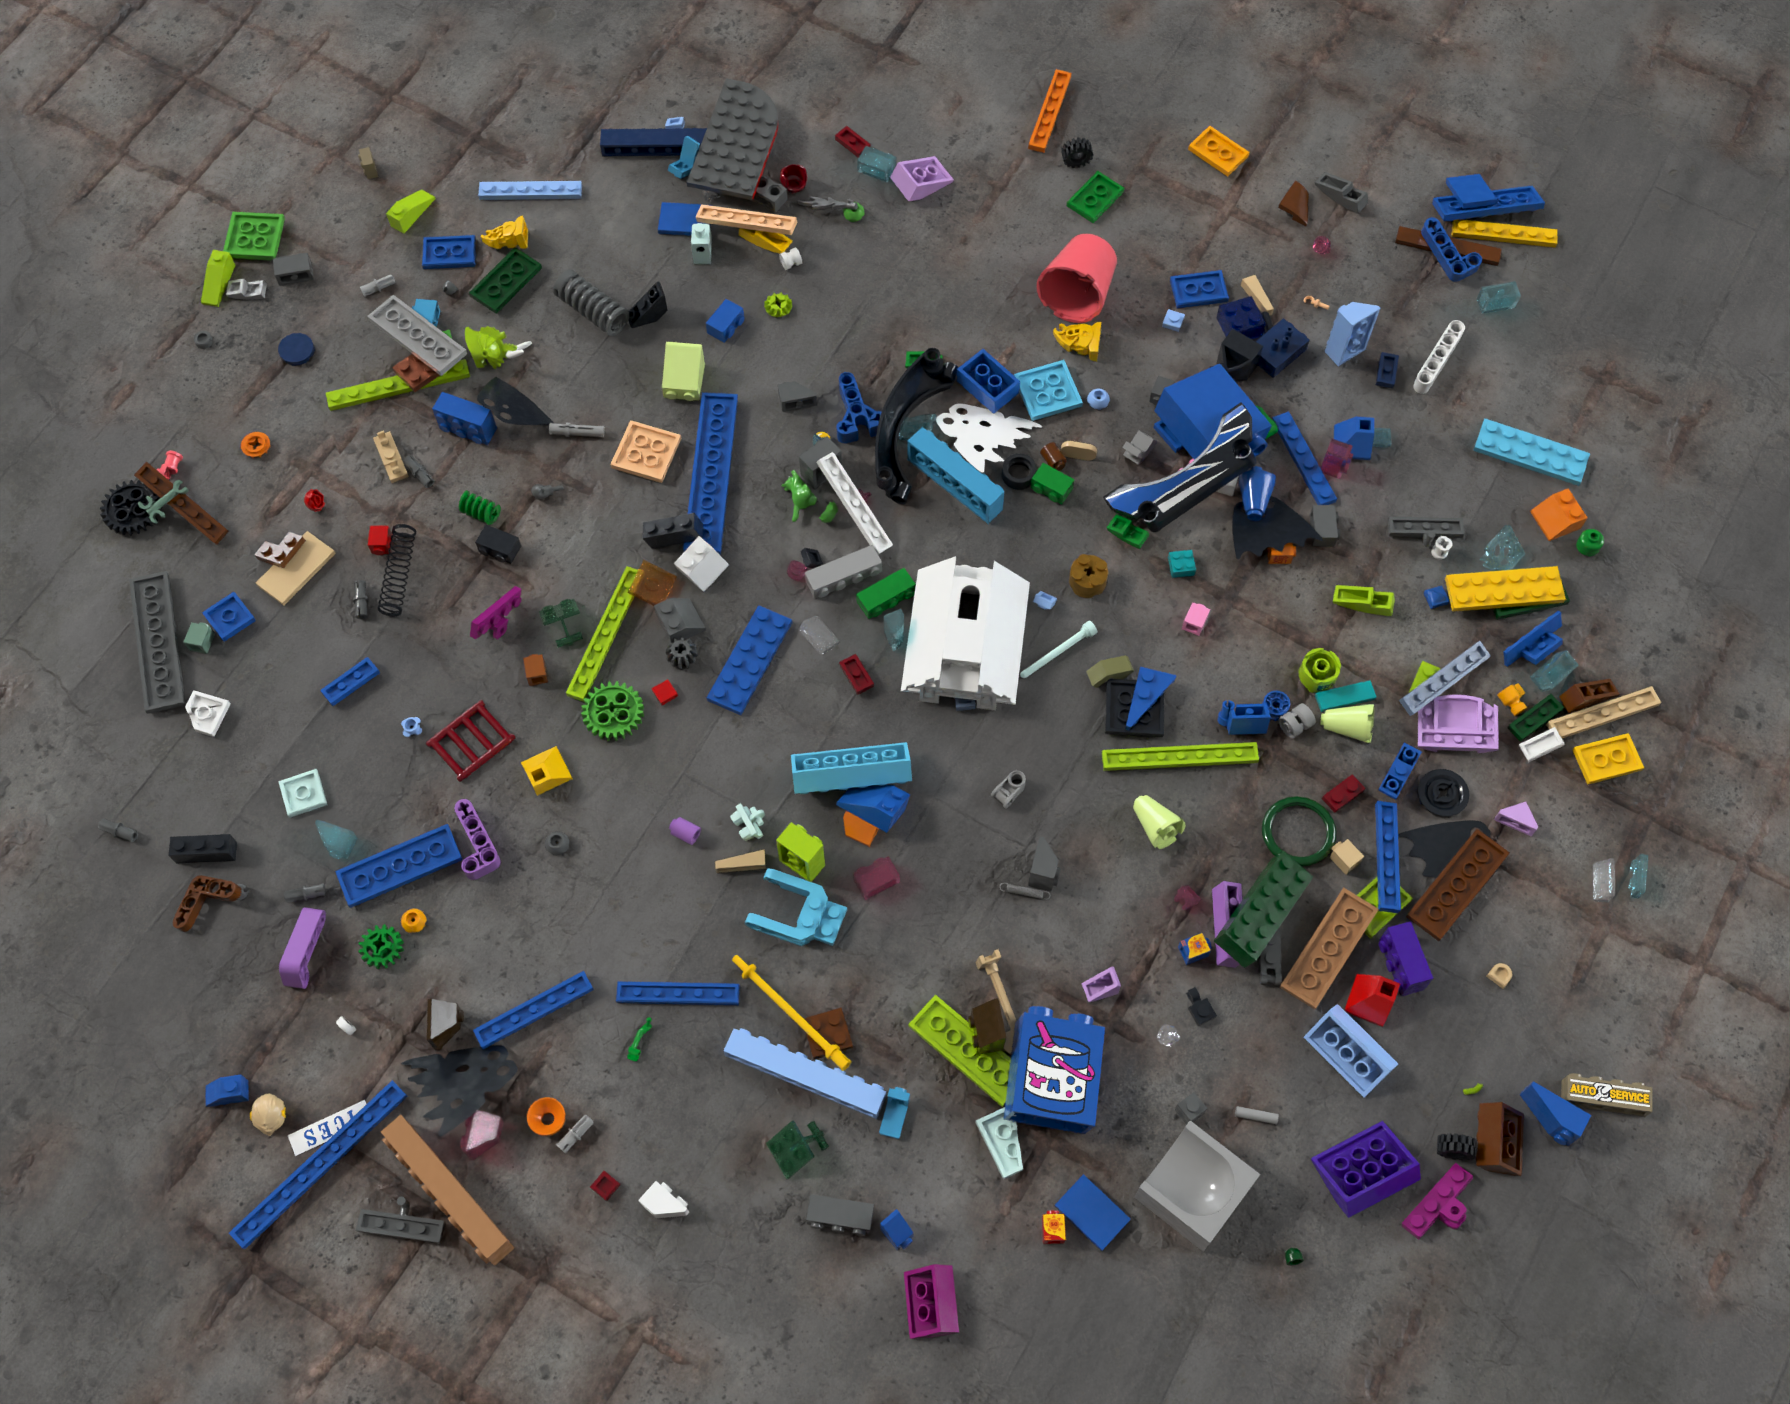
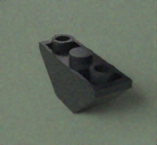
[628,281,668,328]

